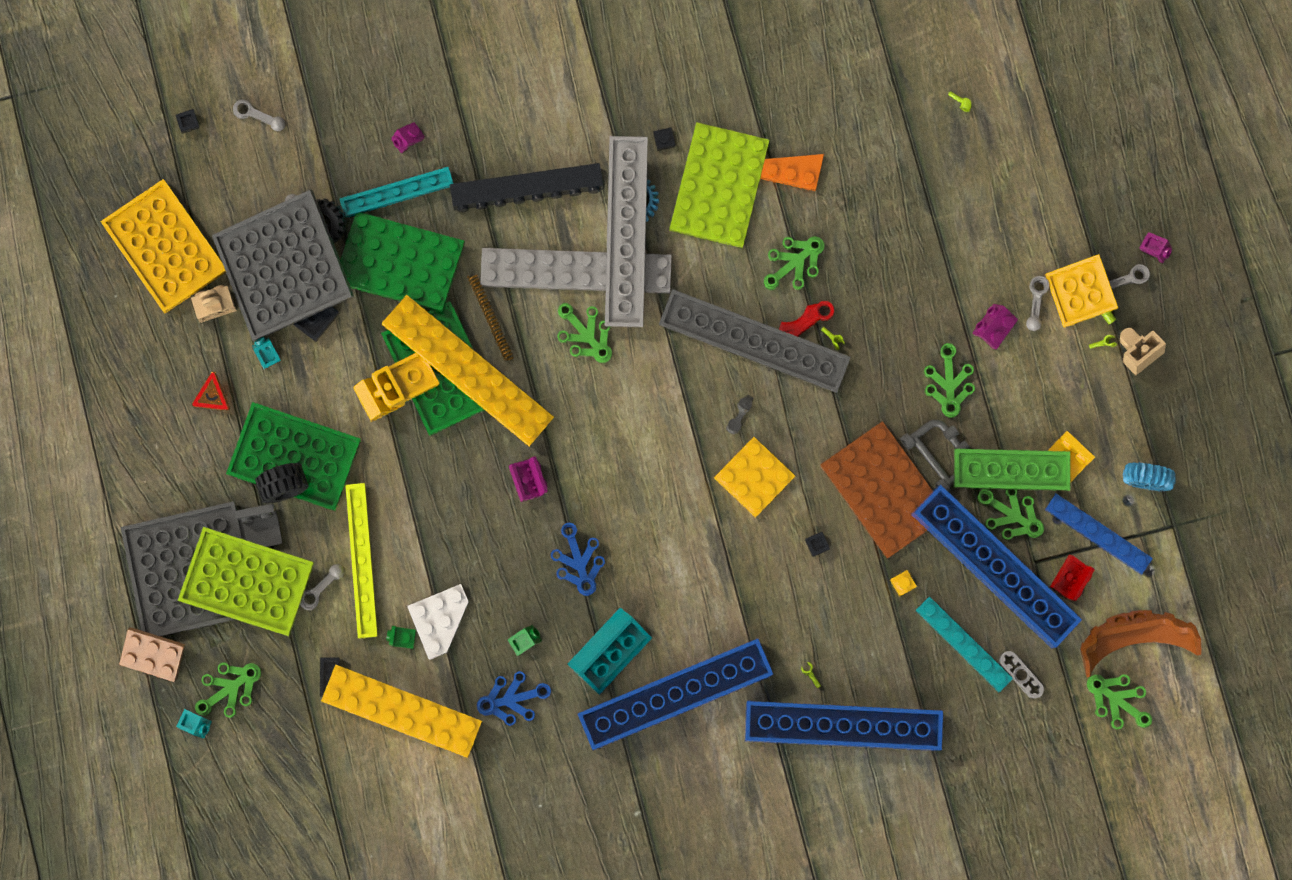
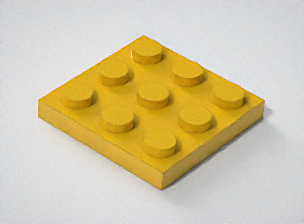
[1045,254,1119,328]
[714,437,795,518]

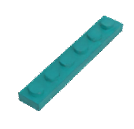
[340,167,453,218]
[915,597,1013,693]

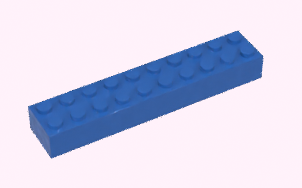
[911,485,1082,648]
[578,639,773,751]
[744,701,943,751]

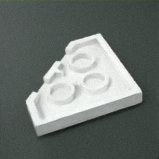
[407,584,469,660]

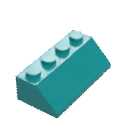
[567,607,652,695]

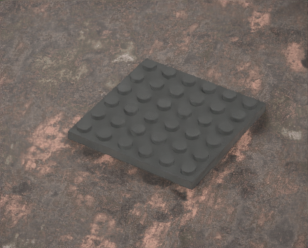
[212,190,354,341]
[120,501,242,637]

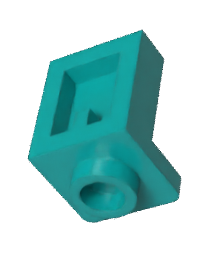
[252,337,281,369]
[176,709,212,739]

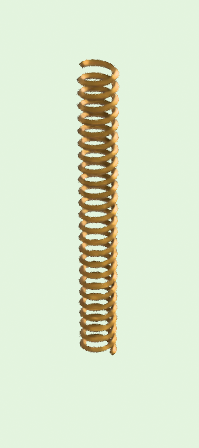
[467,274,513,361]

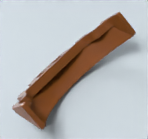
[1080,610,1201,678]

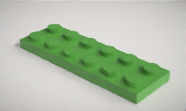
[954,449,1070,491]

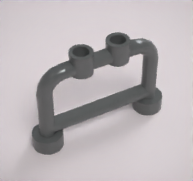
[900,419,971,492]

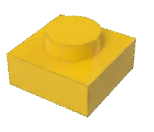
[890,570,917,597]

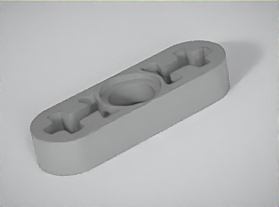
[999,651,1044,699]

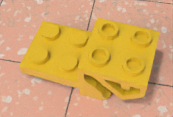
[353,353,439,422]

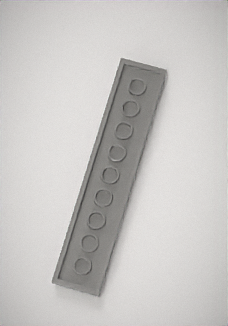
[605,136,648,327]
[480,248,671,293]

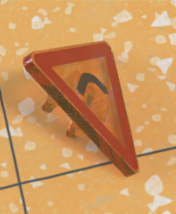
[192,372,230,411]

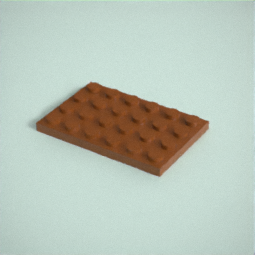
[820,421,933,559]

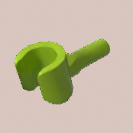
[948,91,972,112]
[821,327,845,350]
[1089,335,1117,349]
[801,662,821,688]

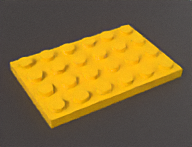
[100,179,226,314]

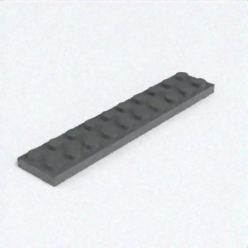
[659,289,851,393]

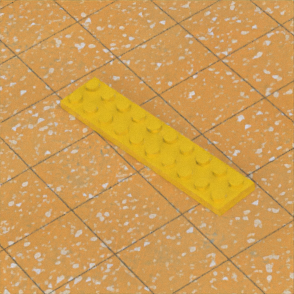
[382,295,554,447]

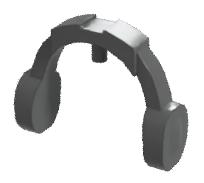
[726,395,754,434]

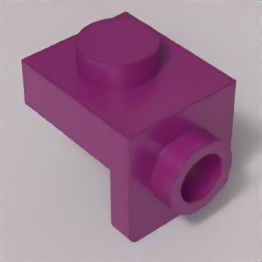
[391,122,425,153]

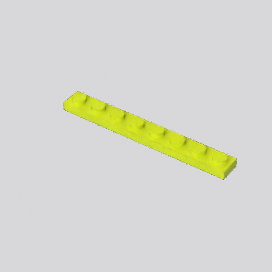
[346,483,378,639]

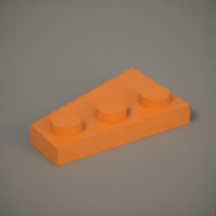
[760,154,824,191]

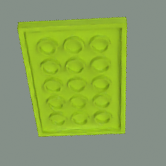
[669,122,769,248]
[178,527,314,637]

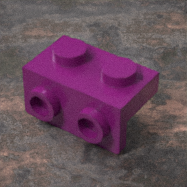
[973,304,1018,350]
[509,456,548,502]

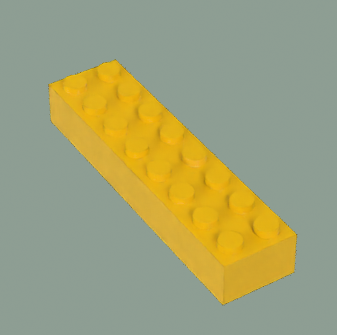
[321,665,482,758]

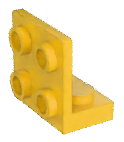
[1048,431,1095,483]

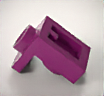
[1139,232,1172,263]

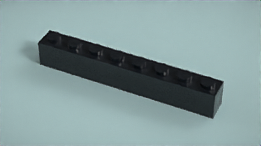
[450,163,603,212]

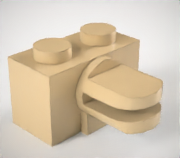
[191,285,237,323]
[1119,328,1166,375]

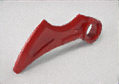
[779,301,834,337]

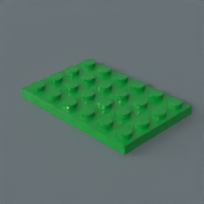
[340,213,465,313]
[381,301,485,436]
[226,402,361,512]

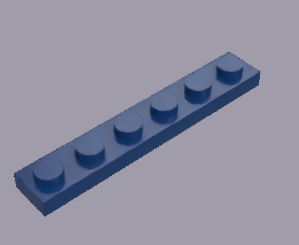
[1045,493,1153,575]

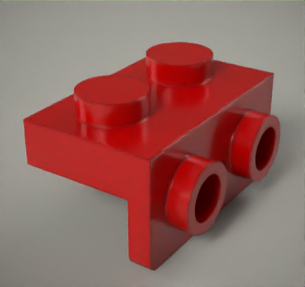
[1050,554,1095,601]

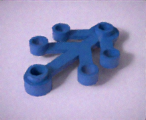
[551,523,605,596]
[477,671,551,726]

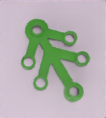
[763,237,824,290]
[557,303,612,363]
[924,343,975,418]
[977,489,1044,540]
[195,663,261,718]
[1087,674,1152,729]

